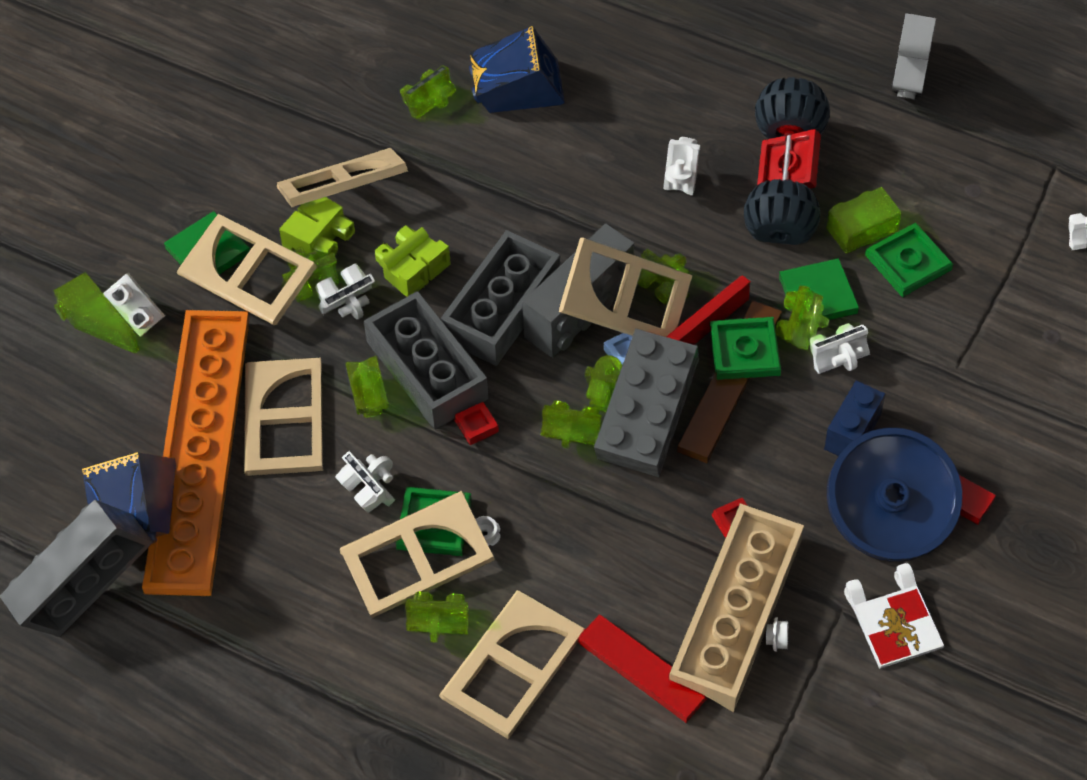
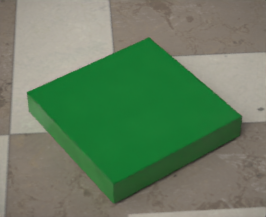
[164,211,250,274]
[865,222,953,297]
[779,258,859,327]
[710,317,781,380]
[396,487,472,556]

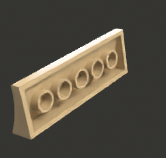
[669,503,804,713]

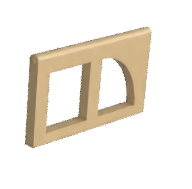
[277,148,408,207]
[177,214,317,325]
[559,238,693,337]
[244,358,323,476]
[340,491,495,618]
[439,590,585,739]

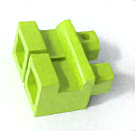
[279,197,355,262]
[375,225,451,297]

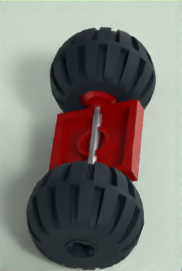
[744,77,830,245]

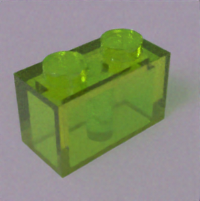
[827,187,902,254]

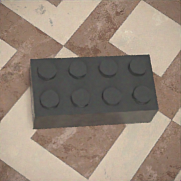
[522,223,634,358]
[440,230,560,366]
[364,291,489,430]
[594,328,699,477]
[0,499,153,637]

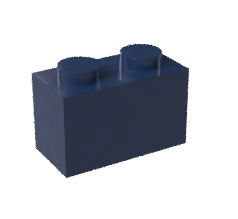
[824,381,886,456]

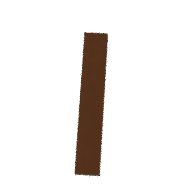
[677,301,782,463]

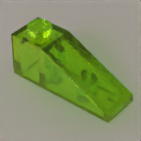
[53,272,140,354]

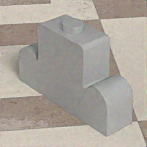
[892,13,936,100]

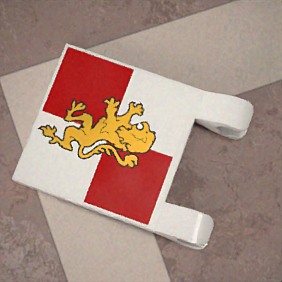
[844,563,944,669]

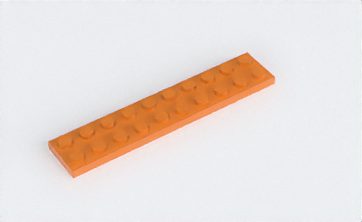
[142,310,250,596]

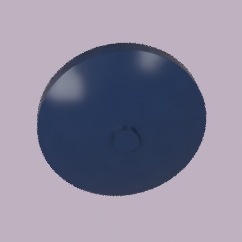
[827,428,962,562]

